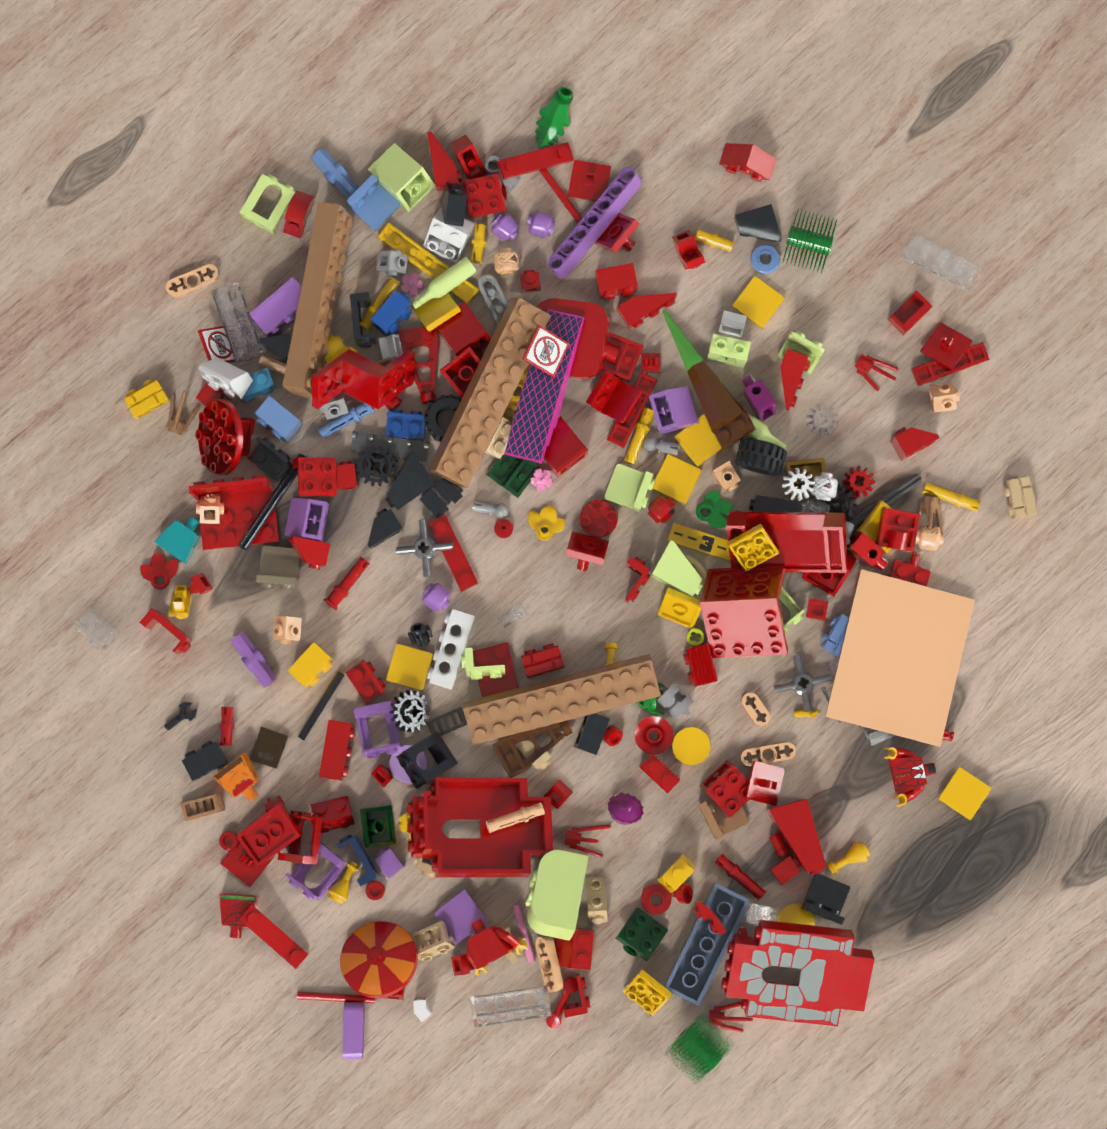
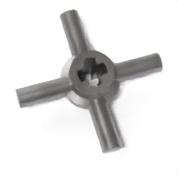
[396,519,454,577]
[774,654,832,712]

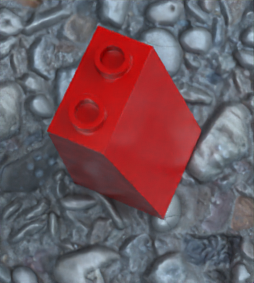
[767,799,826,875]

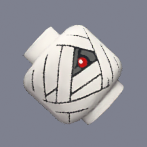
[812,472,838,501]

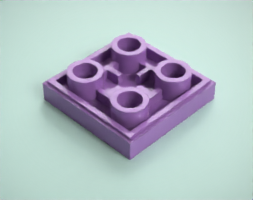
[434,889,488,944]

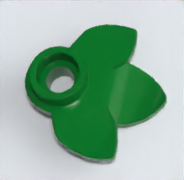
[696,491,733,529]

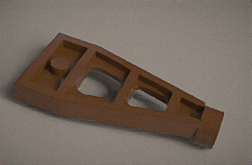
[492,721,573,778]

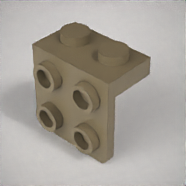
[256,546,300,590]

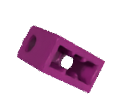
[742,375,776,421]

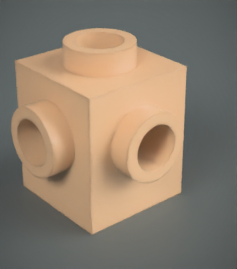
[929,383,959,413]
[196,494,224,523]
[273,616,302,645]

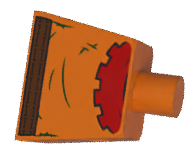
[213,753,260,802]

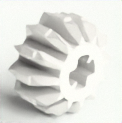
[782,468,815,501]

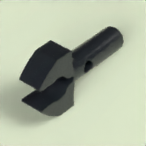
[164,702,198,731]

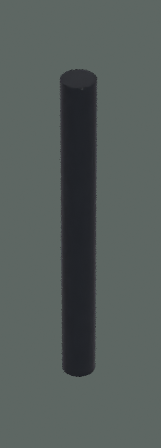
[298,671,345,740]

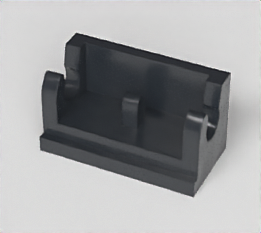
[574,713,610,755]

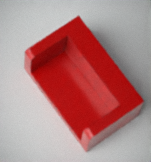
[887,290,933,336]

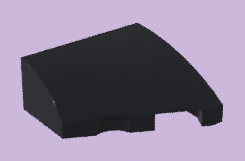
[734,204,781,242]

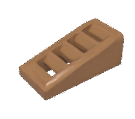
[180,792,225,821]

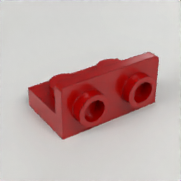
[345,659,386,705]

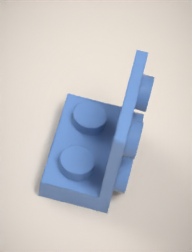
[346,174,400,231]

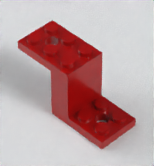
[312,349,415,410]

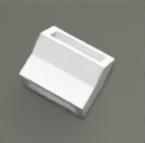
[719,310,747,337]
[378,335,403,359]
[413,998,432,1022]

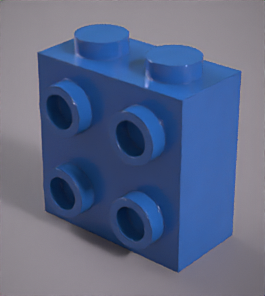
[371,290,412,337]

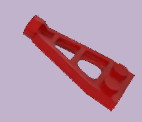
[398,326,439,404]

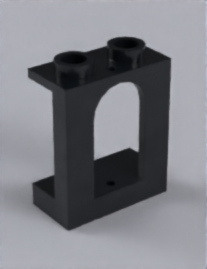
[350,292,376,348]
[396,731,458,789]

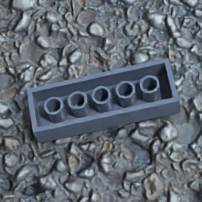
[664,882,751,1006]

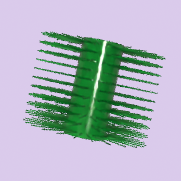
[782,208,837,274]
[664,1013,735,1084]

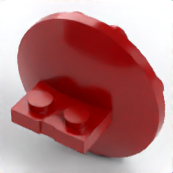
[195,399,256,476]

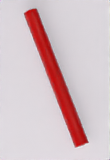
[539,169,582,224]
[297,992,375,1004]

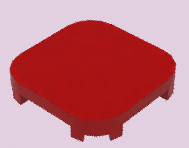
[537,298,610,380]

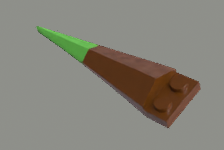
[663,311,756,450]

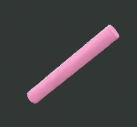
[513,904,536,963]

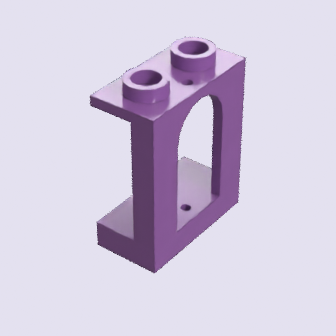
[353,701,402,758]
[285,841,348,901]

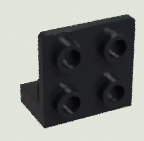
[248,436,292,482]
[801,873,850,925]

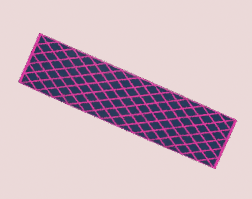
[504,309,585,464]

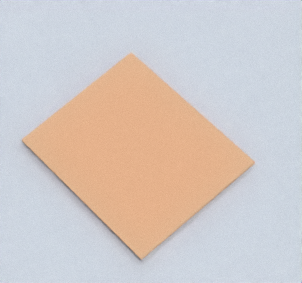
[825,569,975,747]

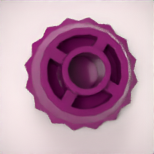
[607,792,644,825]

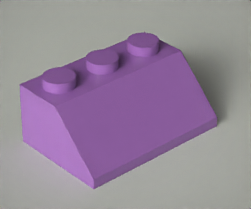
[249,277,301,337]

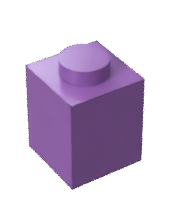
[375,847,405,878]

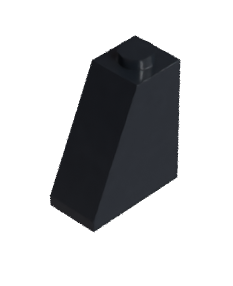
[386,451,435,510]
[748,495,803,512]

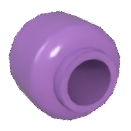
[526,210,555,238]
[490,213,519,241]
[422,583,450,611]

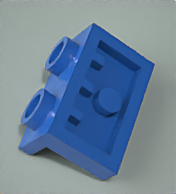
[385,409,425,441]

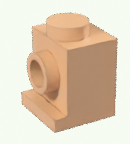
[712,461,741,492]

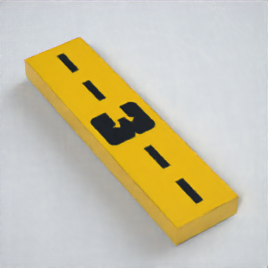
[667,523,730,561]

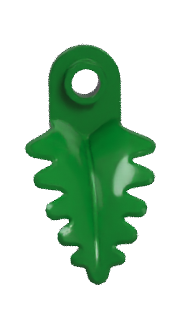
[535,87,573,147]

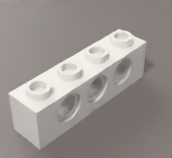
[427,609,475,690]

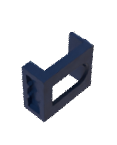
[337,834,380,887]

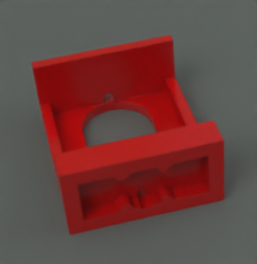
[139,608,192,654]
[278,810,322,865]

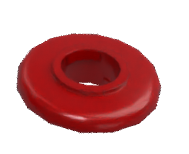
[641,884,671,915]

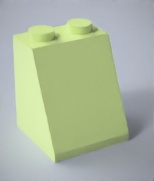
[368,143,435,212]
[651,540,703,597]

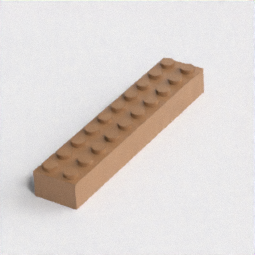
[282,202,353,398]
[428,298,551,488]
[463,654,661,745]

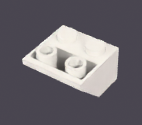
[423,208,475,263]
[198,357,253,399]

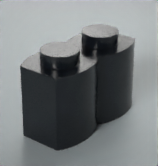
[420,478,464,517]

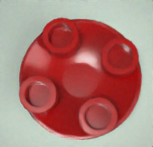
[580,499,618,538]

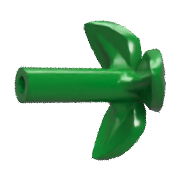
[636,683,665,716]

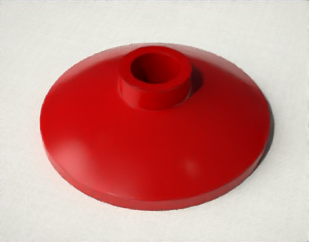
[635,716,673,755]

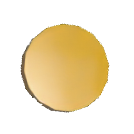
[672,727,711,766]

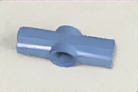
[311,148,359,199]

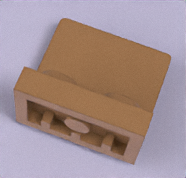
[698,798,749,840]

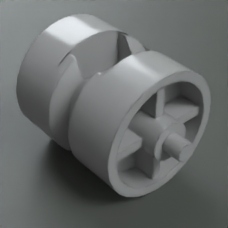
[657,683,694,719]

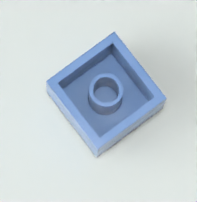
[255,396,302,442]

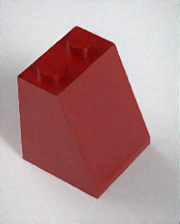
[436,301,491,360]
[544,416,588,478]

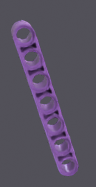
[548,167,642,278]

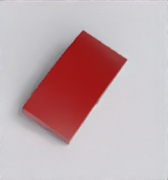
[693,901,726,935]

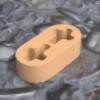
[741,693,770,726]

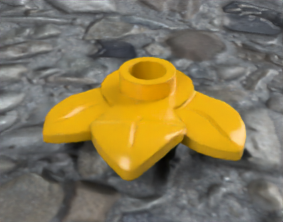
[528,505,566,541]

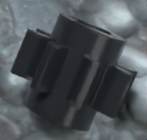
[408,623,433,647]

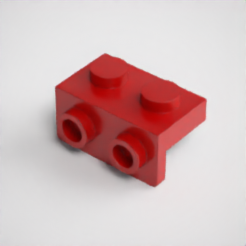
[310,796,355,833]

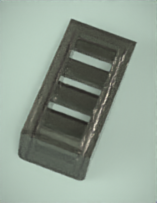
[426,707,467,736]

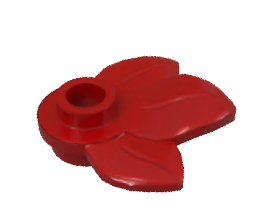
[140,552,178,590]

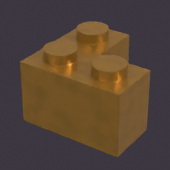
[784,458,826,501]

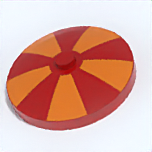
[340,921,418,998]

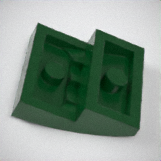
[486,454,541,498]

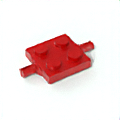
[889,552,931,587]

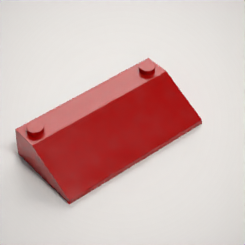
[726,511,847,573]

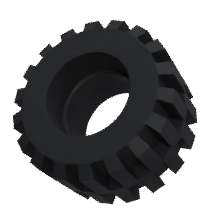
[424,394,461,443]
[735,438,787,476]

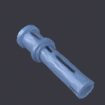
[318,402,375,439]

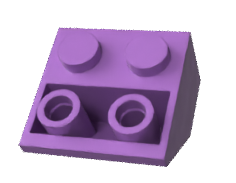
[649,387,699,435]
[285,498,329,542]

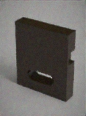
[250,727,289,769]

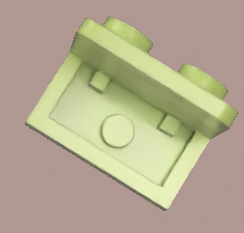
[777,331,824,375]
[605,464,655,512]
[461,648,505,680]

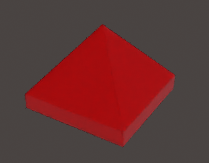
[371,764,393,788]

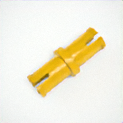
[470,224,487,264]
[695,228,734,252]

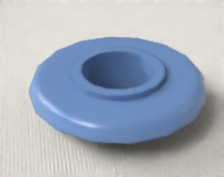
[750,244,780,274]

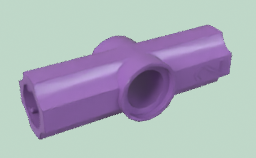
[231,632,278,688]

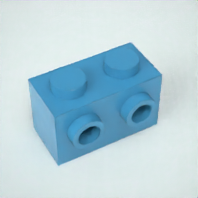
[238,368,277,403]

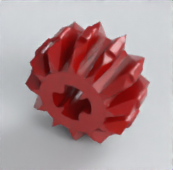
[842,465,875,498]

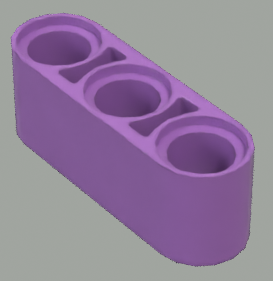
[343,1002,364,1059]

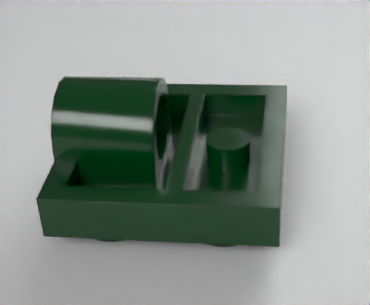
[615,907,668,961]

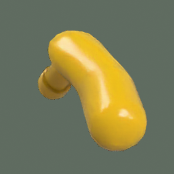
[793,709,820,718]

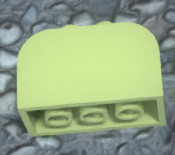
[525,850,588,941]

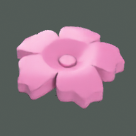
[400,273,424,296]
[530,468,553,492]

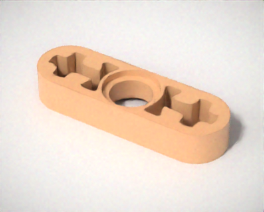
[166,264,219,297]
[740,742,796,766]
[535,936,563,993]

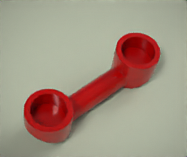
[546,977,578,1029]

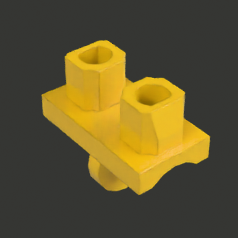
[168,585,192,619]

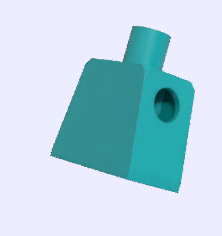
[155,516,200,564]

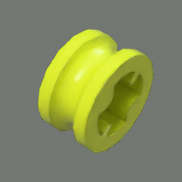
[686,628,704,646]

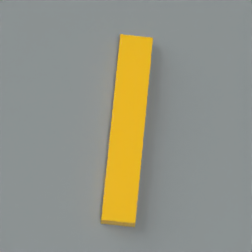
[377,222,479,305]

